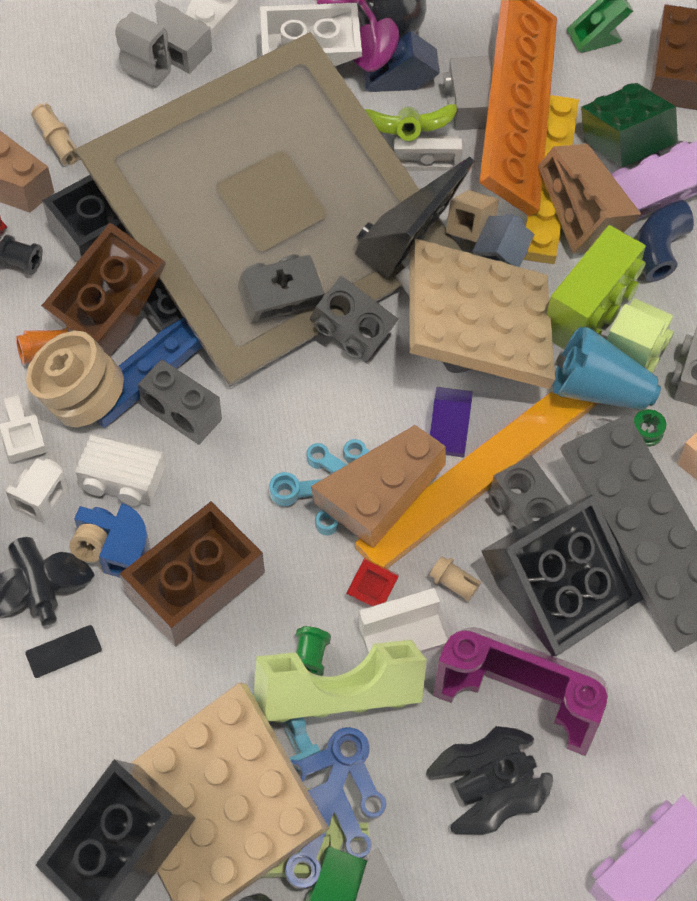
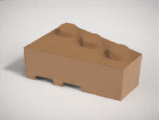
[0,131,55,213]

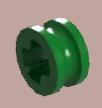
[633,409,667,447]

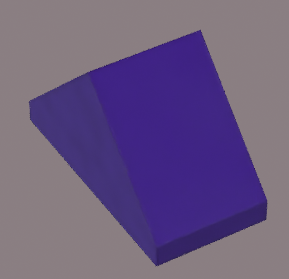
[430,387,473,458]

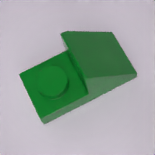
[566,0,634,53]

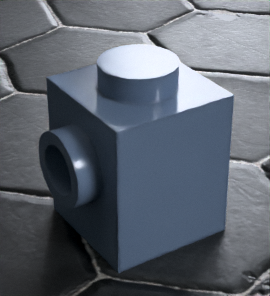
[472,214,534,267]

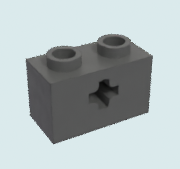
[237,254,324,324]

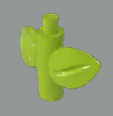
[364,104,457,141]

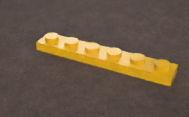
[523,95,579,265]

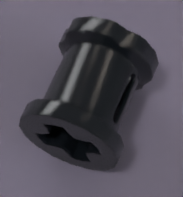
[0,235,43,275]

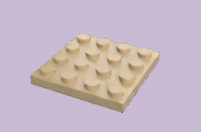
[409,239,555,389]
[131,682,329,901]

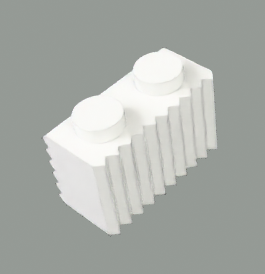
[75,434,166,506]

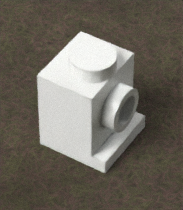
[6,458,68,524]

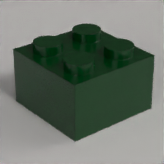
[581,82,678,167]

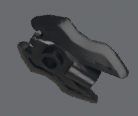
[426,726,553,835]

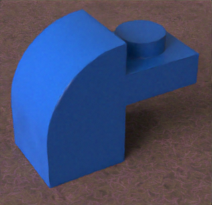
[74,503,151,578]

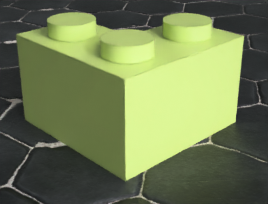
[607,298,674,374]

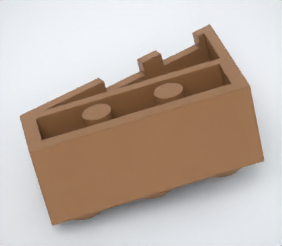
[538,144,641,254]
[311,425,446,548]

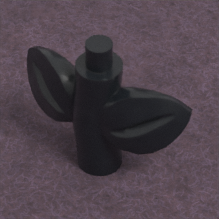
[0,537,95,626]

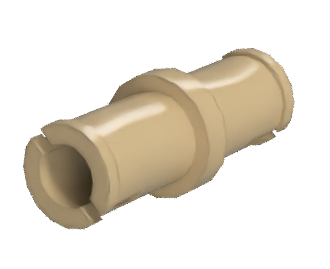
[31,103,79,166]

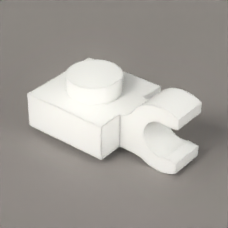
[0,395,47,463]

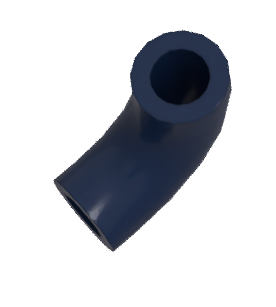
[637,200,694,282]

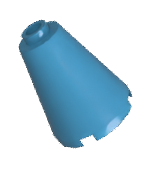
[552,326,661,410]

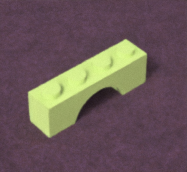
[254,640,427,722]

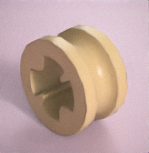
[69,524,108,562]

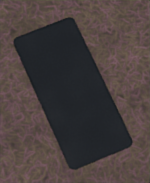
[25,625,102,678]

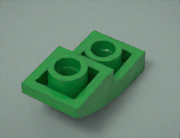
[305,847,367,901]

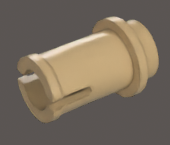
[429,556,482,602]

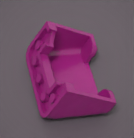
[433,627,608,756]

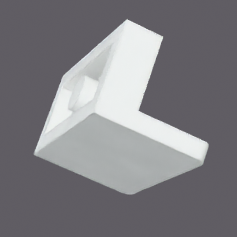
[393,135,462,171]
[358,588,448,653]

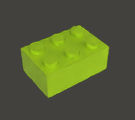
[547,225,646,349]

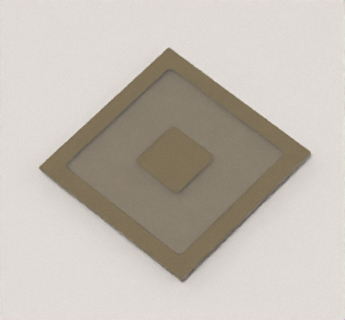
[75,32,462,386]

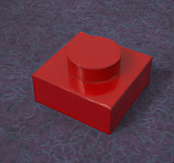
[346,557,399,607]

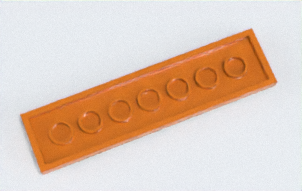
[479,0,557,217]

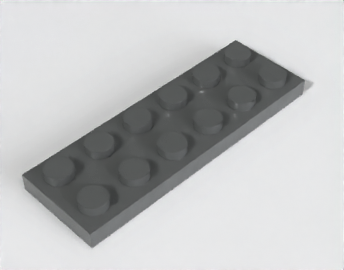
[560,414,697,652]

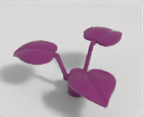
[316,0,399,72]

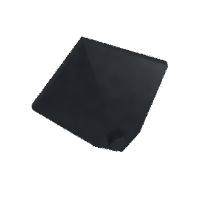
[354,156,475,280]
[481,495,642,656]

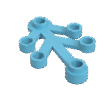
[269,439,370,536]

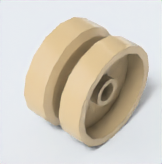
[26,331,124,428]

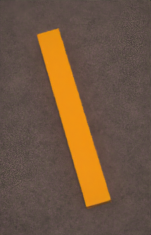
[355,391,599,569]

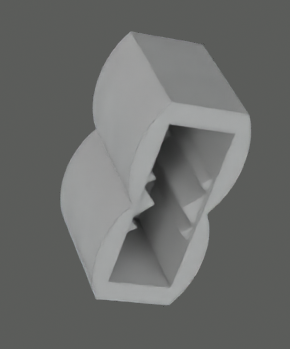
[115,11,171,88]

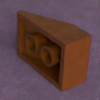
[41,223,166,356]

